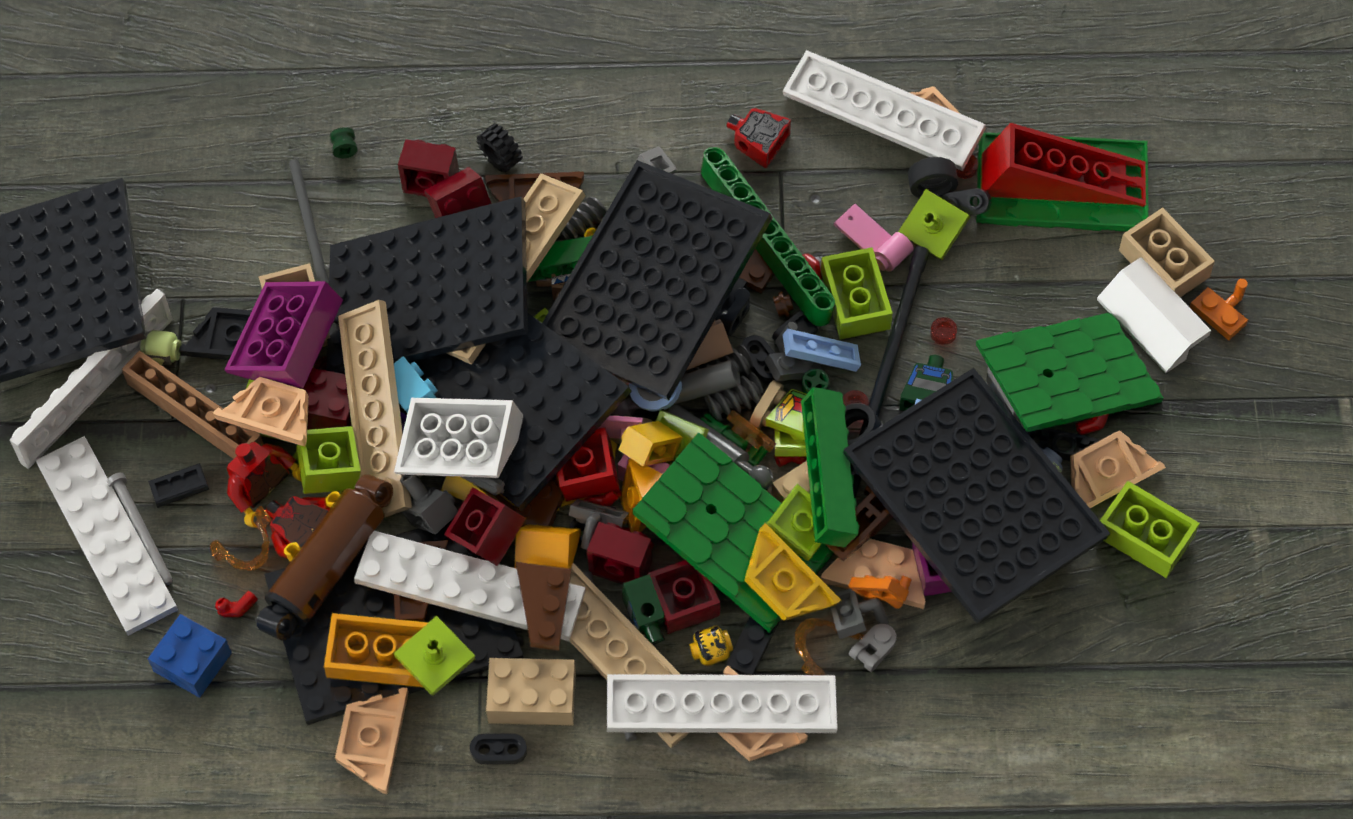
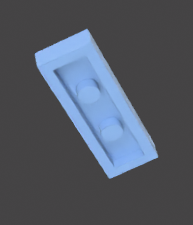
[783,328,861,372]

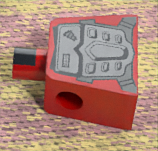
[727,108,791,169]

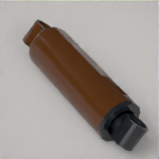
[257,474,393,641]

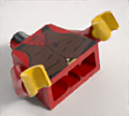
[227,442,302,528]
[265,491,340,562]

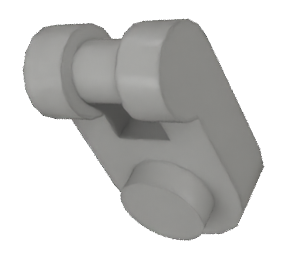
[848,623,896,672]

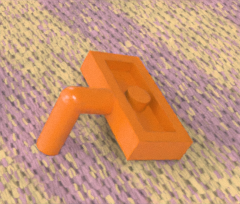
[1189,279,1248,341]
[848,575,912,609]

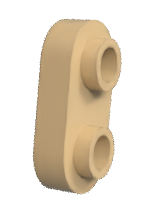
[749,380,786,429]

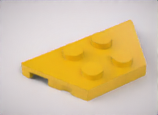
[744,523,841,620]

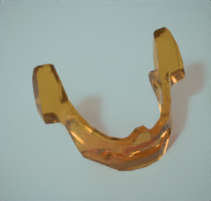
[210,506,271,571]
[795,618,864,675]

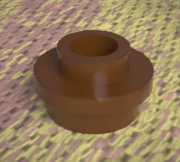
[773,292,794,317]

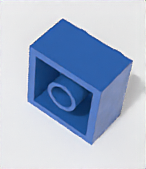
[148,614,232,698]

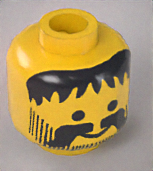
[689,626,733,666]

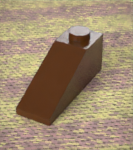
[825,492,893,561]

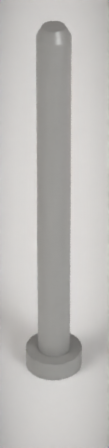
[107,472,172,586]

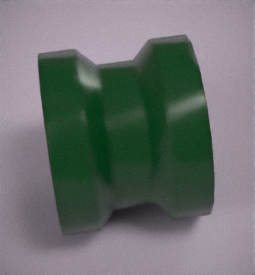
[330,127,358,159]
[802,369,829,394]

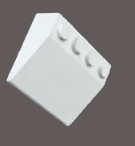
[394,398,523,478]

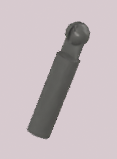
[612,360,740,416]
[667,404,773,490]

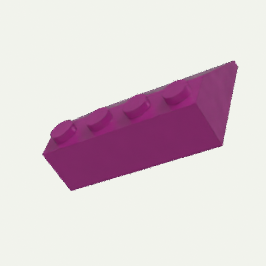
[225,281,343,389]

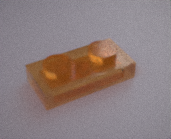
[726,410,776,452]

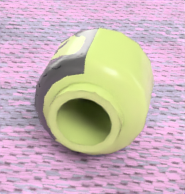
[140,330,182,366]

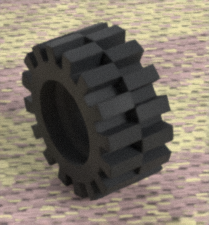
[477,124,523,173]

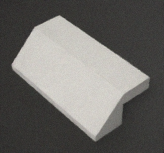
[1097,257,1211,373]

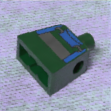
[899,355,953,411]
[622,574,665,645]

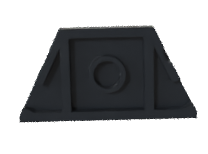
[179,307,252,360]

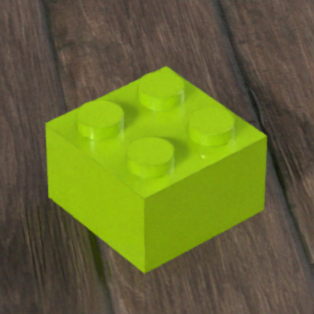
[296,426,361,494]

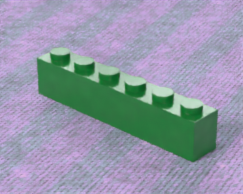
[801,387,859,548]

